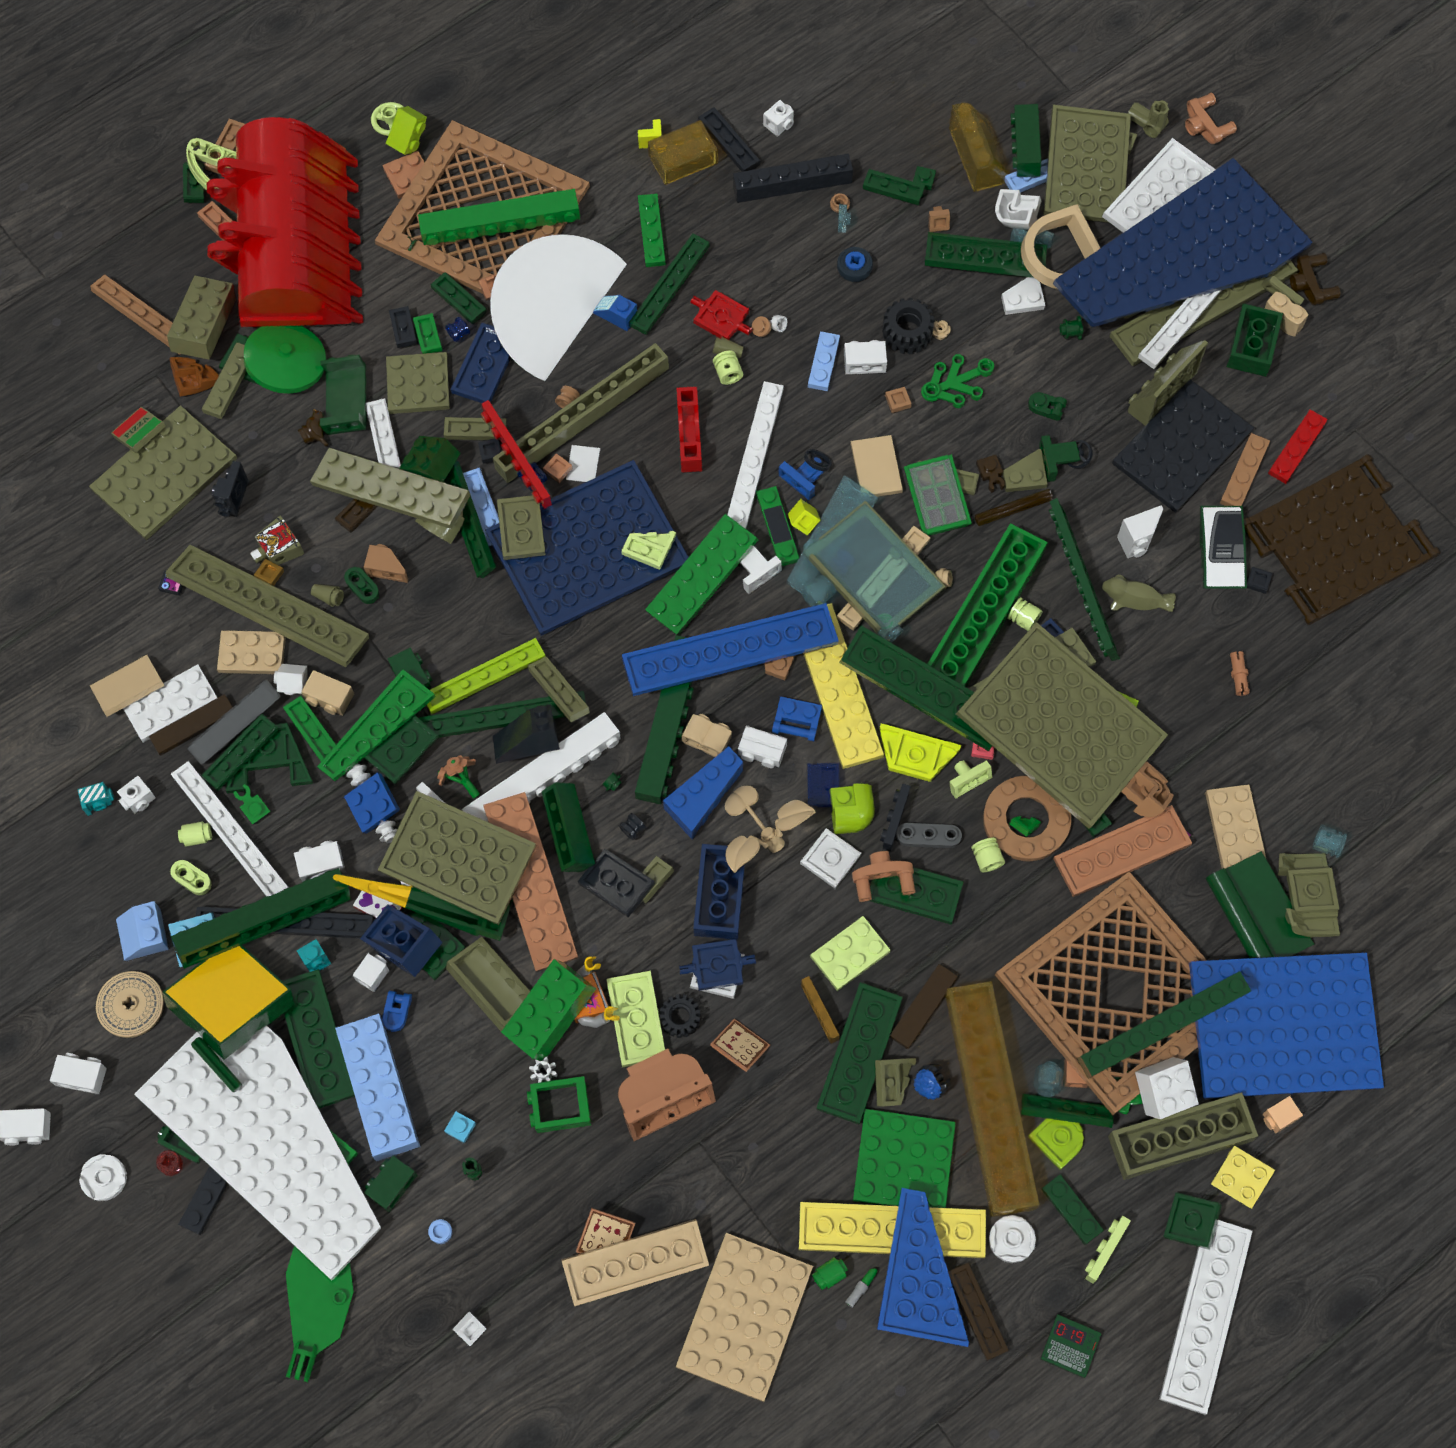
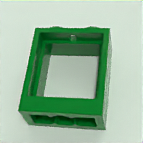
[527,1076,591,1133]

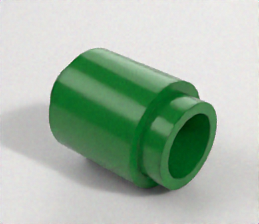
[812,1257,848,1290]

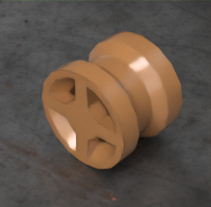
[555,386,580,408]

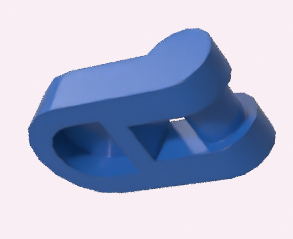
[382,990,412,1032]

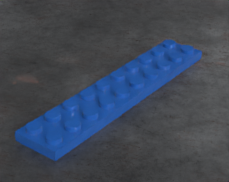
[622,603,839,696]

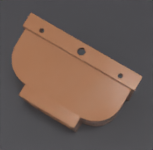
[618,1049,716,1141]

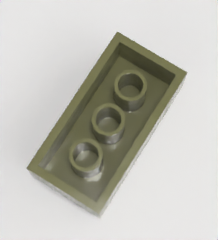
[167,276,236,360]

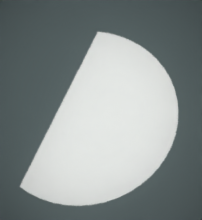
[490,235,627,381]

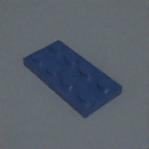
[451,323,511,403]

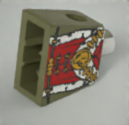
[250,516,304,565]

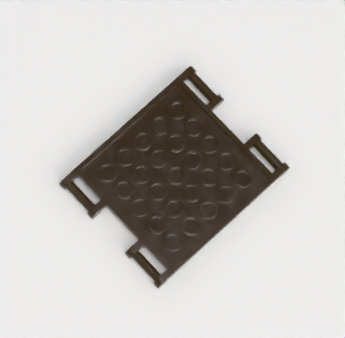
[1244,454,1441,625]

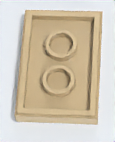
[851,435,903,499]
[90,655,164,717]

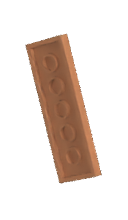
[1054,805,1192,897]

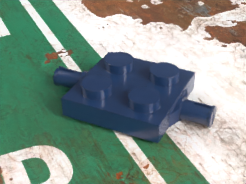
[679,939,756,991]

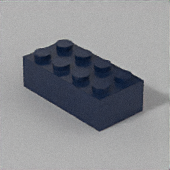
[693,844,745,940]

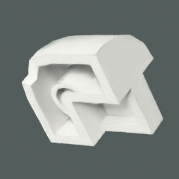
[995,189,1041,230]

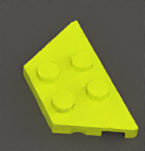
[880,723,961,782]

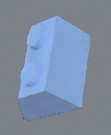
[116,901,169,961]

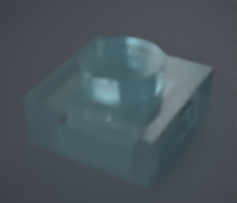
[838,204,851,233]

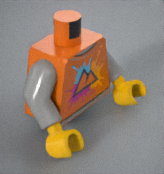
[574,956,620,1028]

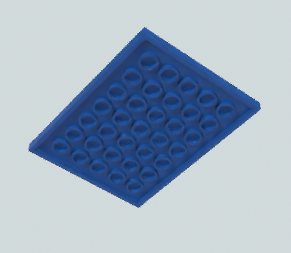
[1189,953,1384,1098]

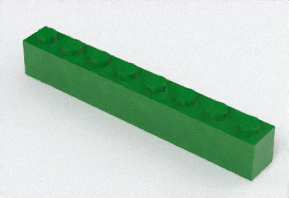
[418,189,580,245]

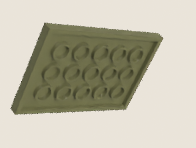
[1044,105,1131,223]
[89,406,237,540]
[378,791,537,925]

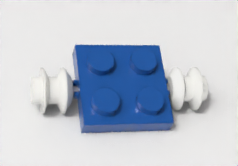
[344,764,400,843]

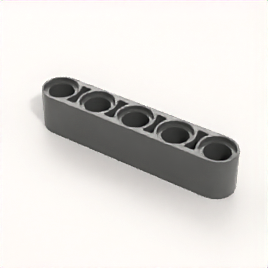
[187,679,281,764]

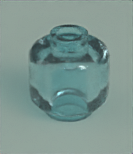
[1033,1061,1064,1097]

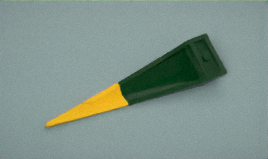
[333,874,512,941]

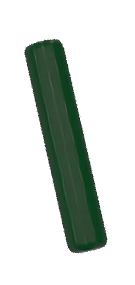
[191,1037,242,1092]

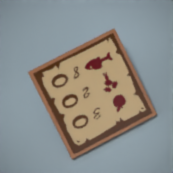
[710,1019,770,1072]
[576,1208,635,1254]

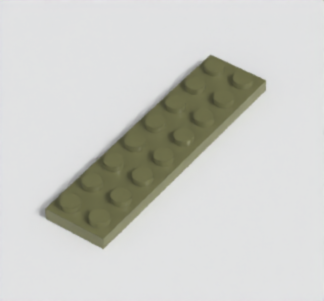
[310,448,471,529]

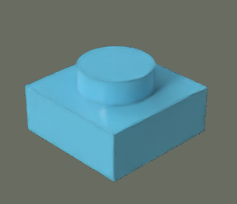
[444,1111,476,1144]

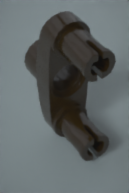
[1290,252,1341,305]

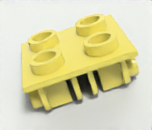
[1211,1145,1275,1209]

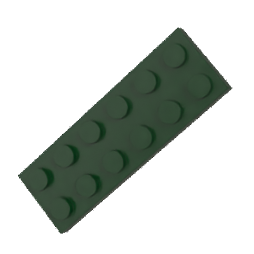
[924,232,1047,278]
[282,969,355,1109]
[816,982,903,1125]

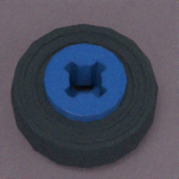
[837,247,873,282]

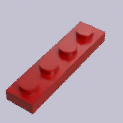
[1268,410,1328,484]

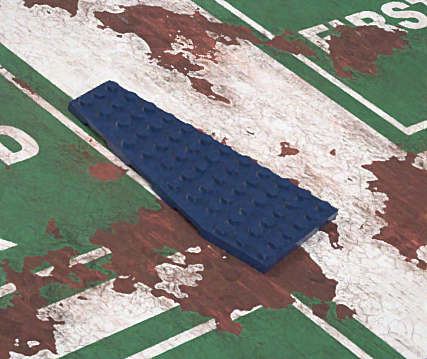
[1053,158,1312,327]

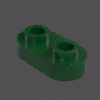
[344,567,379,604]

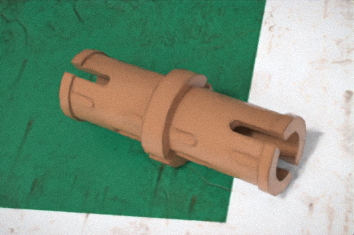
[1230,651,1250,696]

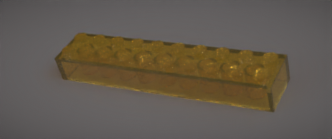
[945,981,1039,1217]

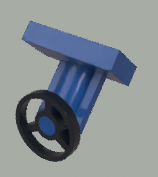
[779,449,832,500]

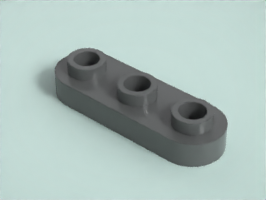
[896,823,962,848]

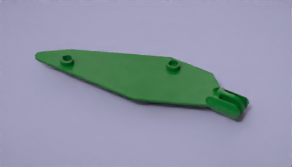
[286,1246,354,1383]

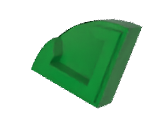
[1010,816,1041,837]

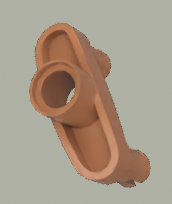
[1185,93,1237,144]
[852,851,915,902]

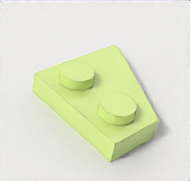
[621,531,676,570]

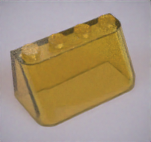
[949,103,1009,192]

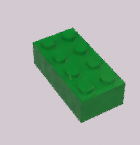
[501,959,596,1061]

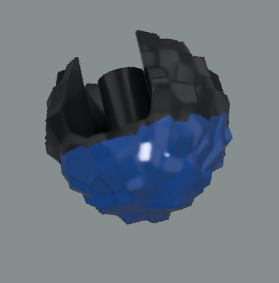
[914,1063,951,1100]

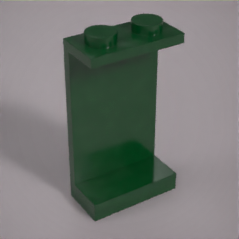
[320,355,366,435]

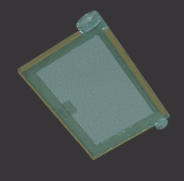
[803,501,946,643]

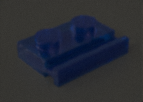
[807,763,839,807]

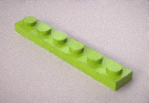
[427,638,546,714]

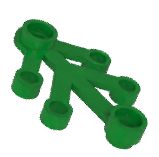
[921,354,994,408]

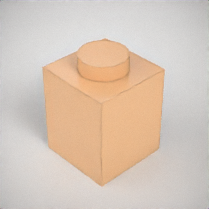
[1263,1096,1303,1134]

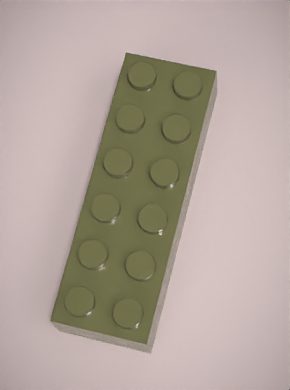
[1108,1093,1258,1180]

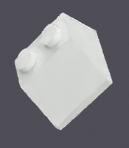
[1117,505,1163,558]

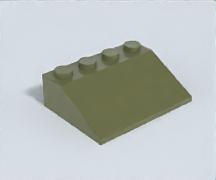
[1128,340,1208,426]

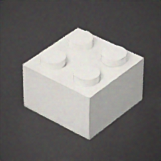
[1135,1057,1198,1119]

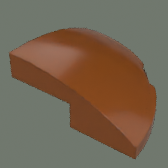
[170,357,219,397]

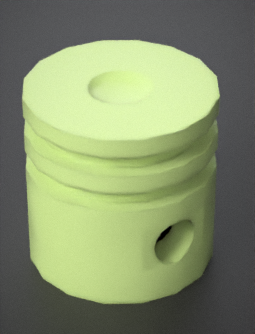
[713,351,743,385]
[1008,597,1042,631]
[971,837,1005,873]

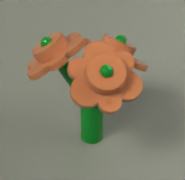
[437,755,480,799]

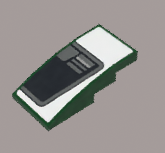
[1200,506,1247,589]

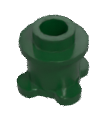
[1059,316,1083,340]

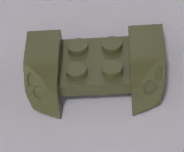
[1278,853,1340,937]

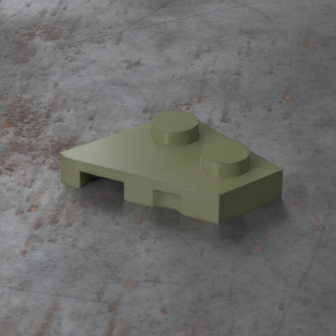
[1003,449,1047,492]
[875,1058,916,1106]

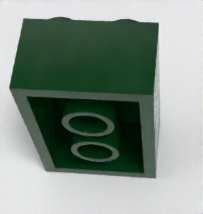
[1226,304,1283,377]

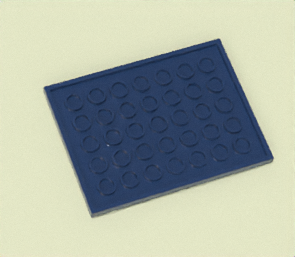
[485,460,689,636]

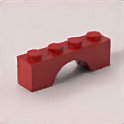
[677,387,702,472]

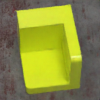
[638,119,662,148]
[788,499,820,536]

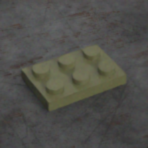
[497,495,545,560]

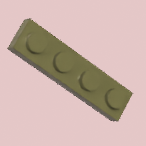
[202,342,246,419]
[528,657,589,722]

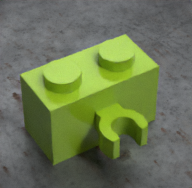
[386,106,427,155]

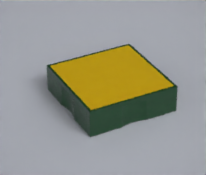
[162,945,294,1060]

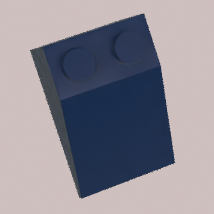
[360,904,442,977]

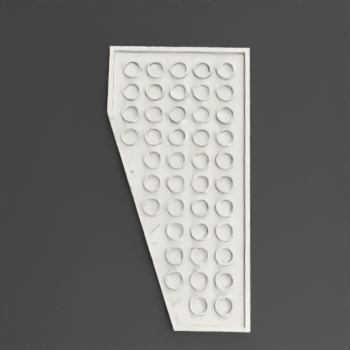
[134,1026,381,1281]

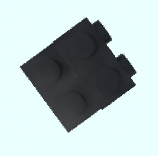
[212,461,249,517]

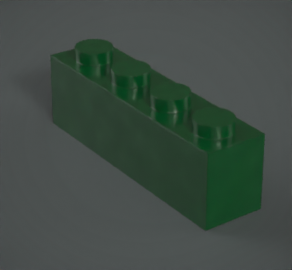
[1010,104,1041,177]
[541,782,595,872]

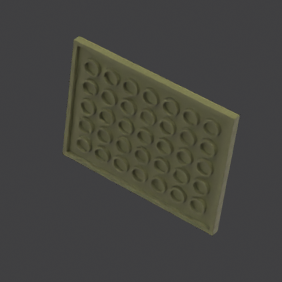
[956,622,1168,829]

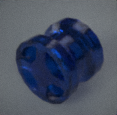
[445,317,470,342]

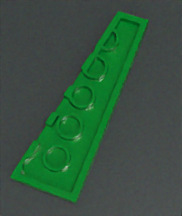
[317,670,436,782]

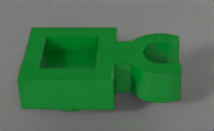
[233,784,270,824]

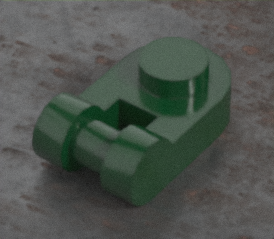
[1028,392,1067,421]

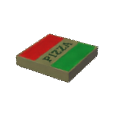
[111,407,166,453]

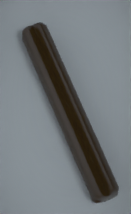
[975,489,1053,526]

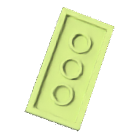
[607,971,665,1067]

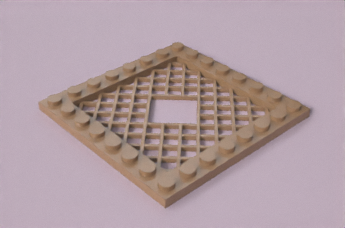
[375,120,590,294]
[995,872,1207,1115]

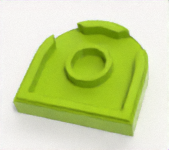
[1028,1118,1084,1170]

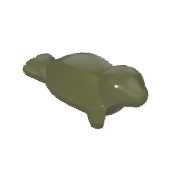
[1102,575,1176,612]

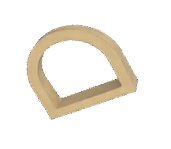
[1021,204,1100,289]

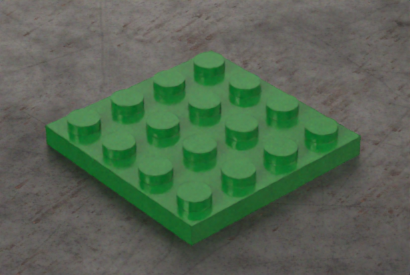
[853,1109,955,1208]

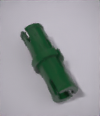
[462,1157,482,1181]

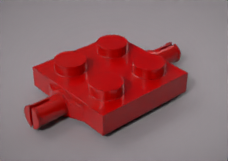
[690,290,752,340]

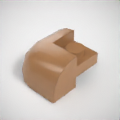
[1121,761,1173,817]

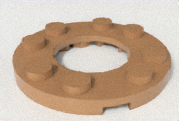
[983,776,1071,861]

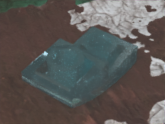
[1010,228,1054,248]

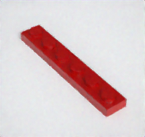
[481,400,552,509]

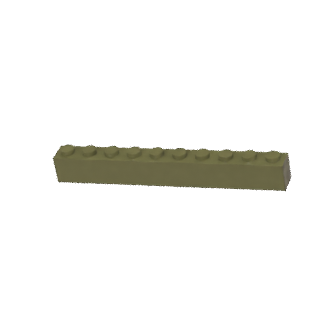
[493,343,669,483]

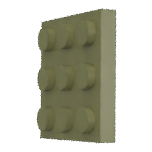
[386,352,450,414]

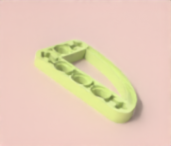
[186,138,236,190]

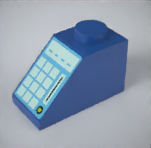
[593,295,637,331]

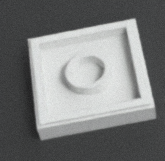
[800,828,861,889]

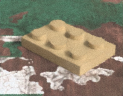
[217,631,286,674]

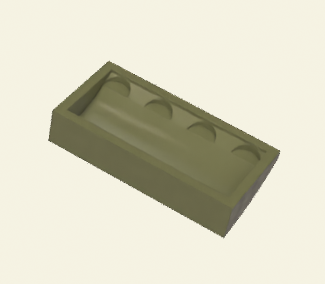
[446,937,530,1031]

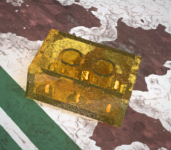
[648,120,718,185]

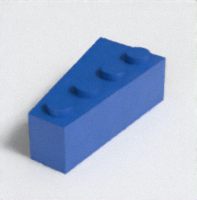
[663,746,743,839]

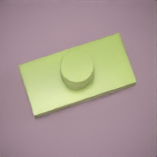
[950,760,992,799]

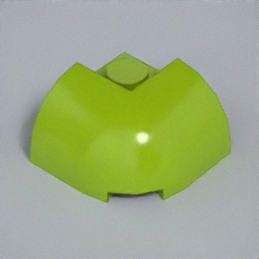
[830,784,875,834]

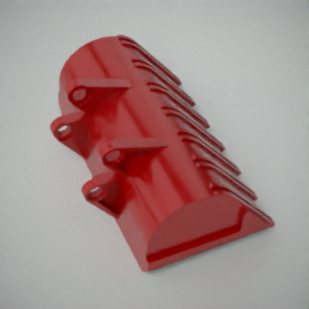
[207,117,363,327]

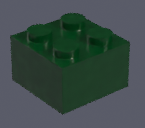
[399,436,461,482]

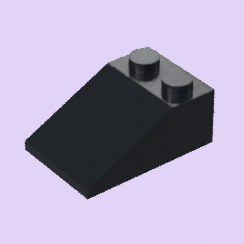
[493,704,560,764]

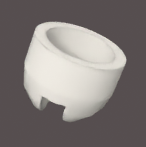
[770,315,787,332]

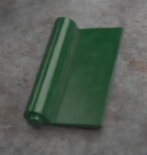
[1205,851,1314,959]

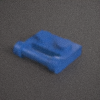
[772,697,822,742]

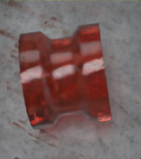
[156,1150,183,1176]

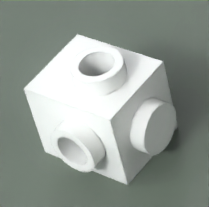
[763,100,794,137]
[274,664,307,695]
[117,776,155,814]

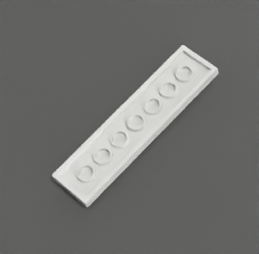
[1159,1220,1252,1415]

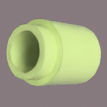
[178,821,212,847]

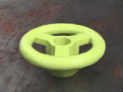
[371,102,404,136]

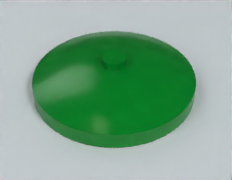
[243,325,326,393]

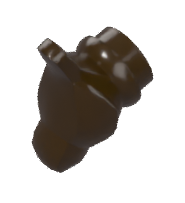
[298,409,328,447]

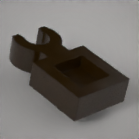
[976,455,1005,493]

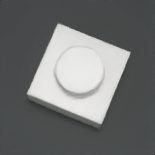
[453,1312,486,1346]

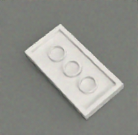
[123,664,217,743]

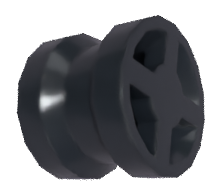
[618,813,646,840]

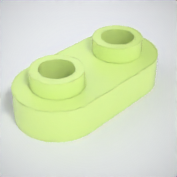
[171,860,212,895]

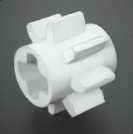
[529,1057,557,1083]

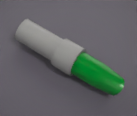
[845,1269,878,1308]

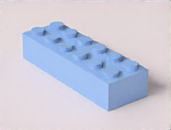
[335,1014,420,1161]

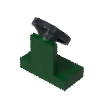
[1039,435,1093,482]

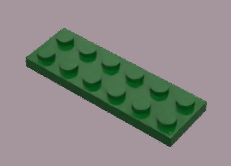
[645,514,758,636]

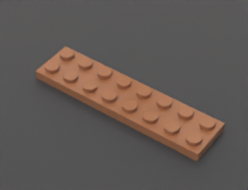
[483,792,578,972]

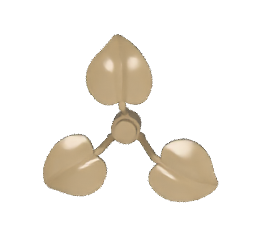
[725,786,816,873]

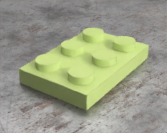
[810,916,890,991]

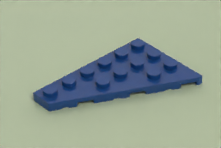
[877,1188,969,1347]

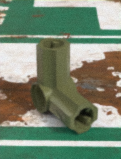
[1128,100,1169,138]

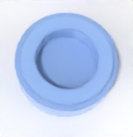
[428,1219,452,1244]

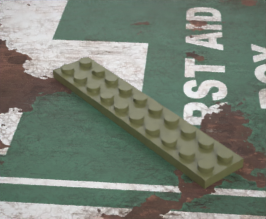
[1110,260,1298,366]
[166,545,369,667]

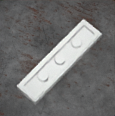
[366,398,401,469]

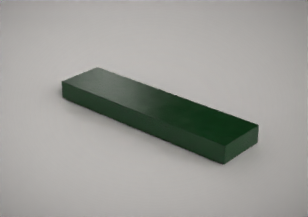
[201,714,278,791]
[1021,1094,1113,1128]

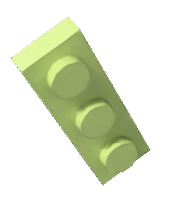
[1085,1216,1130,1283]

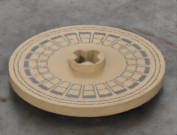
[96,971,164,1038]

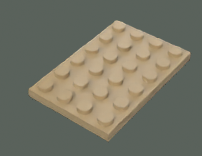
[676,1233,813,1402]

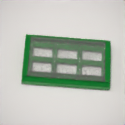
[904,454,972,536]

